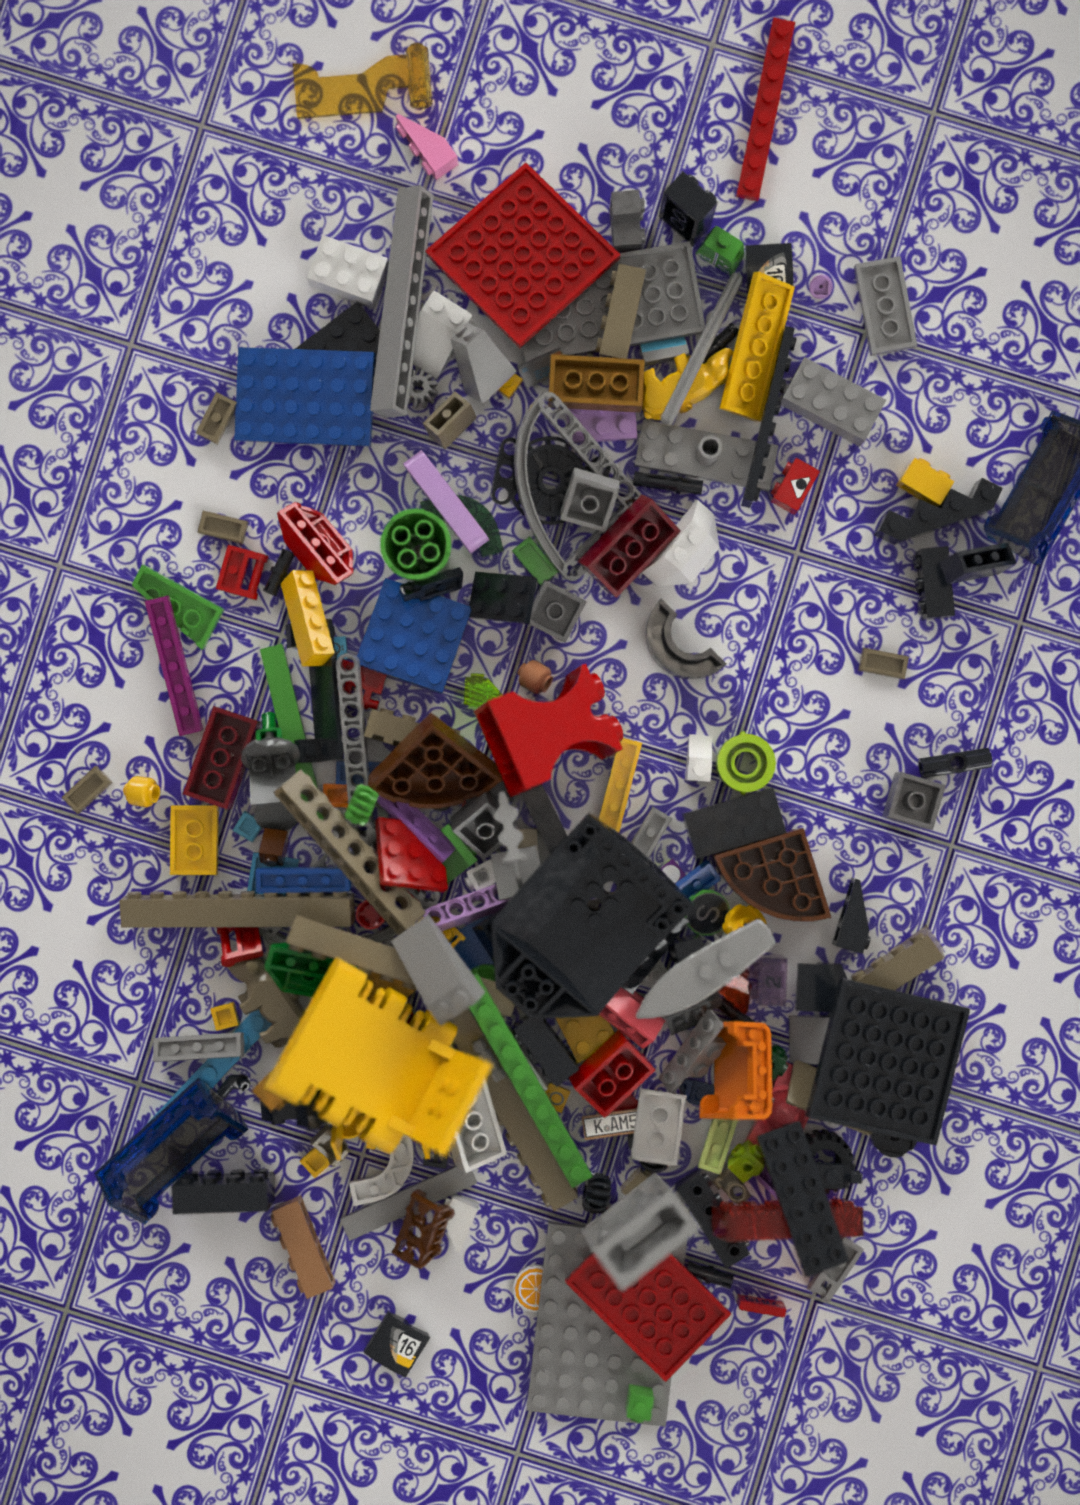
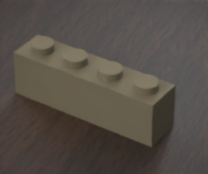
[595,264,646,359]

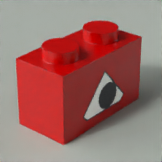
[770,458,820,515]

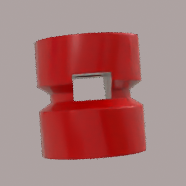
[355,900,385,930]

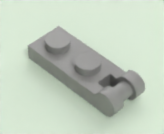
[807,1235,864,1303]

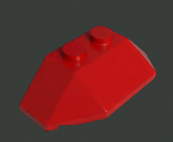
[277,501,354,585]

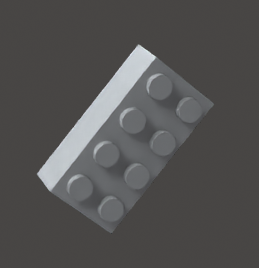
[781,357,886,447]

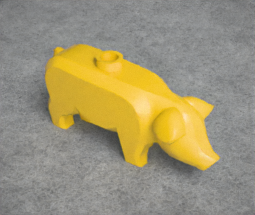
[642,348,734,420]

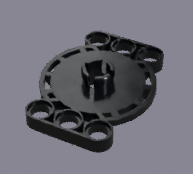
[490,436,611,525]

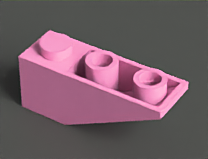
[395,114,458,180]

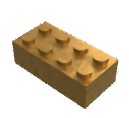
[548,354,645,413]

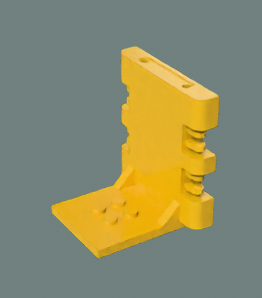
[263,957,492,1156]

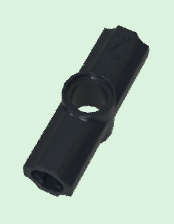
[918,748,993,778]

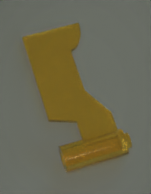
[293,43,433,119]

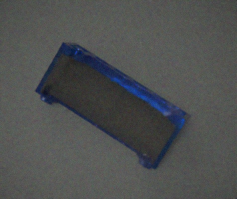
[984,410,1080,566]
[94,1077,248,1224]

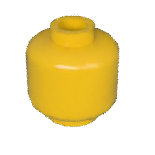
[123,776,160,808]

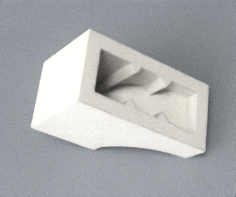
[685,734,713,782]

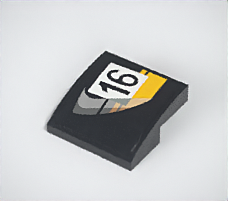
[745,243,793,294]
[363,1311,430,1378]

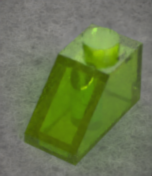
[464,673,503,707]

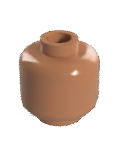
[517,660,553,694]

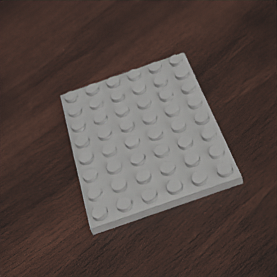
[527,1221,687,1427]

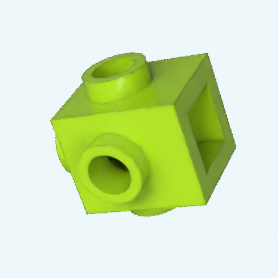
[728,1140,765,1183]

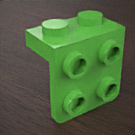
[441,823,478,884]

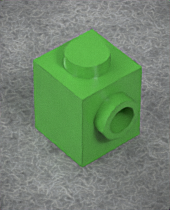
[625,1384,654,1423]

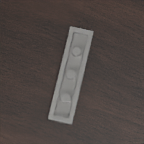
[153,1032,244,1062]

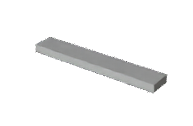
[340,1166,477,1241]

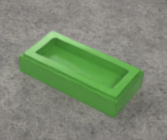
[512,536,559,586]

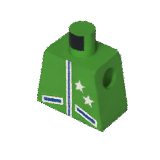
[695,226,744,276]

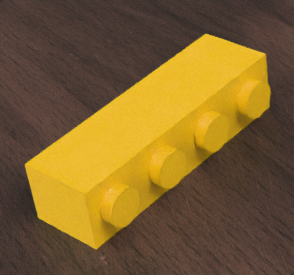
[281,570,335,666]

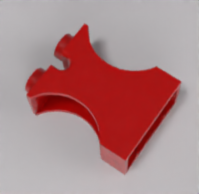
[474,663,623,798]

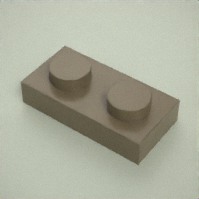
[196,392,237,445]

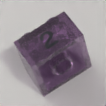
[748,954,787,1006]

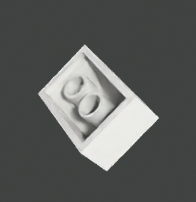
[413,291,474,380]

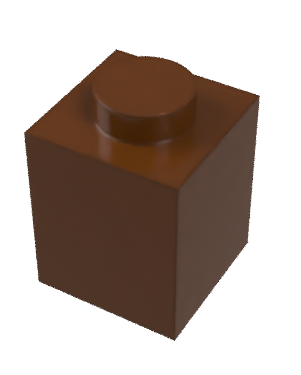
[259,828,289,867]

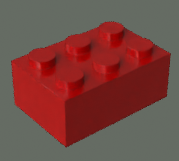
[568,1030,656,1118]

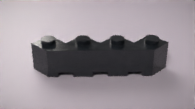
[874,478,1003,545]

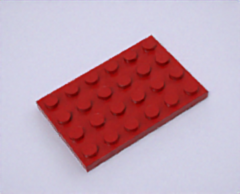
[565,1251,731,1382]

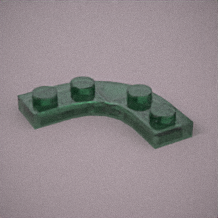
[420,495,504,558]

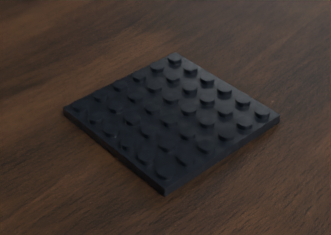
[805,977,970,1146]

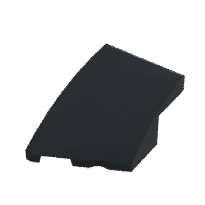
[795,962,848,1012]

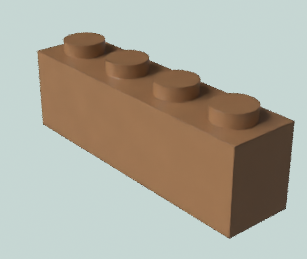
[271,1195,336,1299]

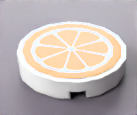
[513,1264,543,1313]

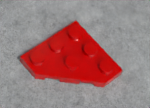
[375,817,448,892]

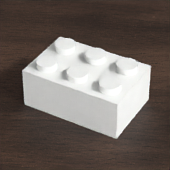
[307,235,389,309]

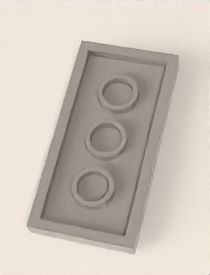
[854,256,917,356]

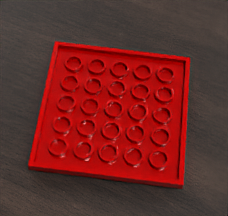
[425,162,621,349]

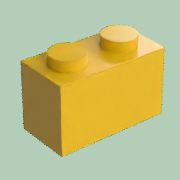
[896,458,955,507]

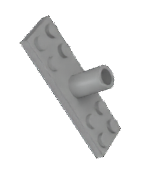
[634,420,779,492]

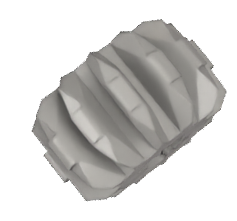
[408,369,438,409]

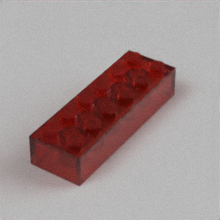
[712,1198,864,1242]

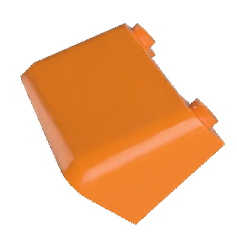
[700,1021,772,1119]

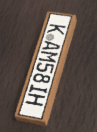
[582,1108,637,1140]

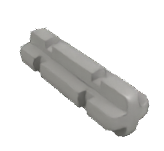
[472,1038,506,1082]

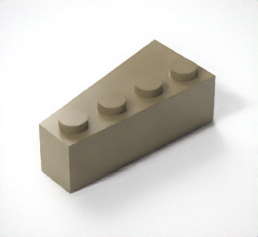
[364,708,464,746]
[851,925,945,990]

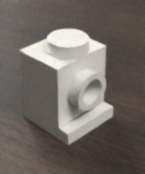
[465,859,496,891]

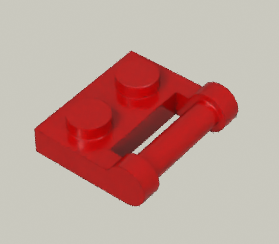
[216,545,269,601]
[216,927,264,967]

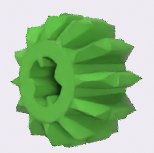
[345,784,379,826]

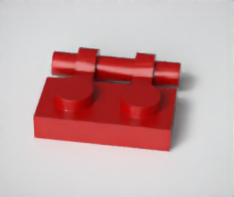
[338,660,387,710]

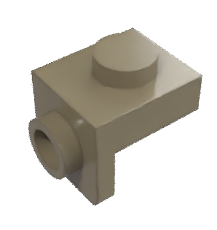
[310,1124,350,1167]

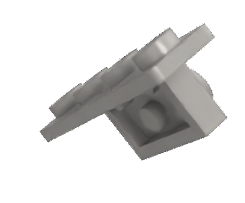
[659,1009,726,1093]

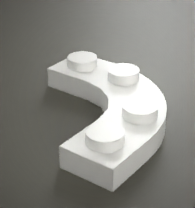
[349,1135,414,1206]

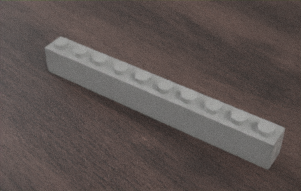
[370,185,434,418]

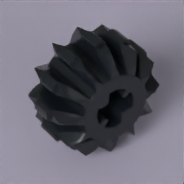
[582,1172,611,1214]

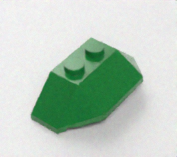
[264,943,358,998]

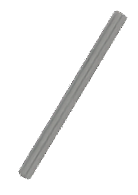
[661,273,743,426]

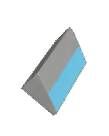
[639,337,690,366]

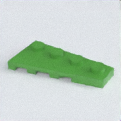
[132,565,225,650]

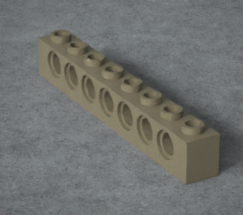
[273,770,426,935]

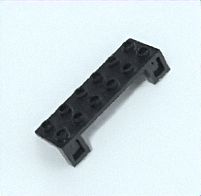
[285,619,344,763]
[757,1121,850,1277]

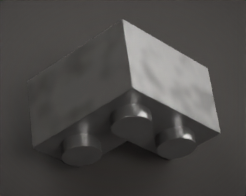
[609,190,645,253]

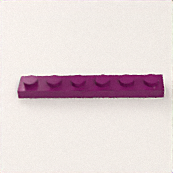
[145,596,204,736]

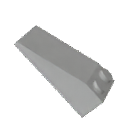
[392,915,485,1026]

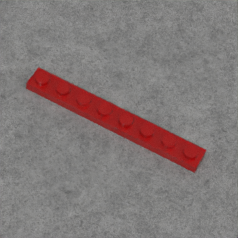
[736,17,796,202]

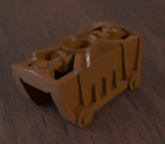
[391,1189,455,1269]

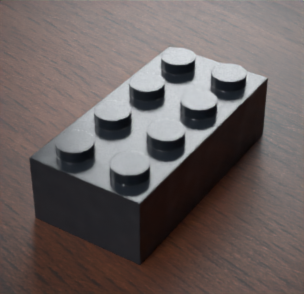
[682,788,787,859]
[172,1169,275,1215]

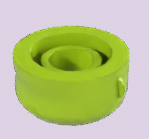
[716,731,776,796]

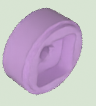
[809,274,833,299]

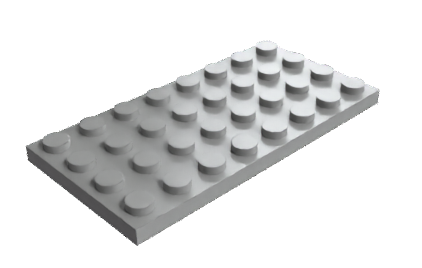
[522,241,705,362]

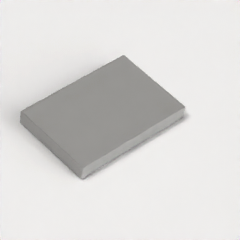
[630,1088,687,1167]

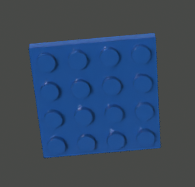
[357,578,471,694]

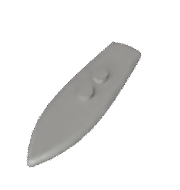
[636,919,775,1019]

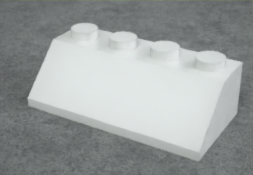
[450,1079,507,1173]

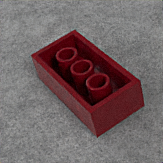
[578,494,681,598]
[183,706,262,809]

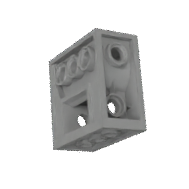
[580,1172,701,1291]

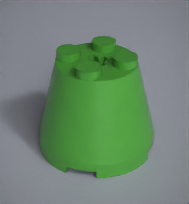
[380,508,452,580]

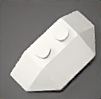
[641,500,720,586]

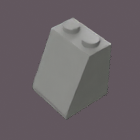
[451,323,517,404]

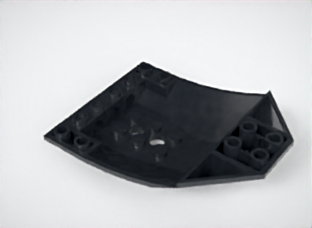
[492,812,695,1019]

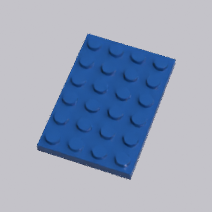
[234,347,376,447]

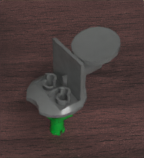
[241,712,300,831]

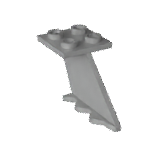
[491,791,540,901]

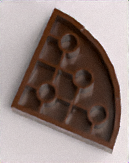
[368,712,502,809]
[712,828,832,921]

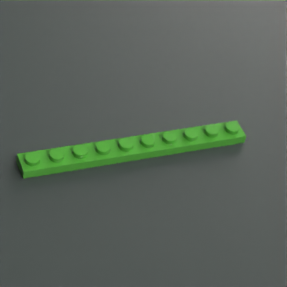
[469,972,593,1188]

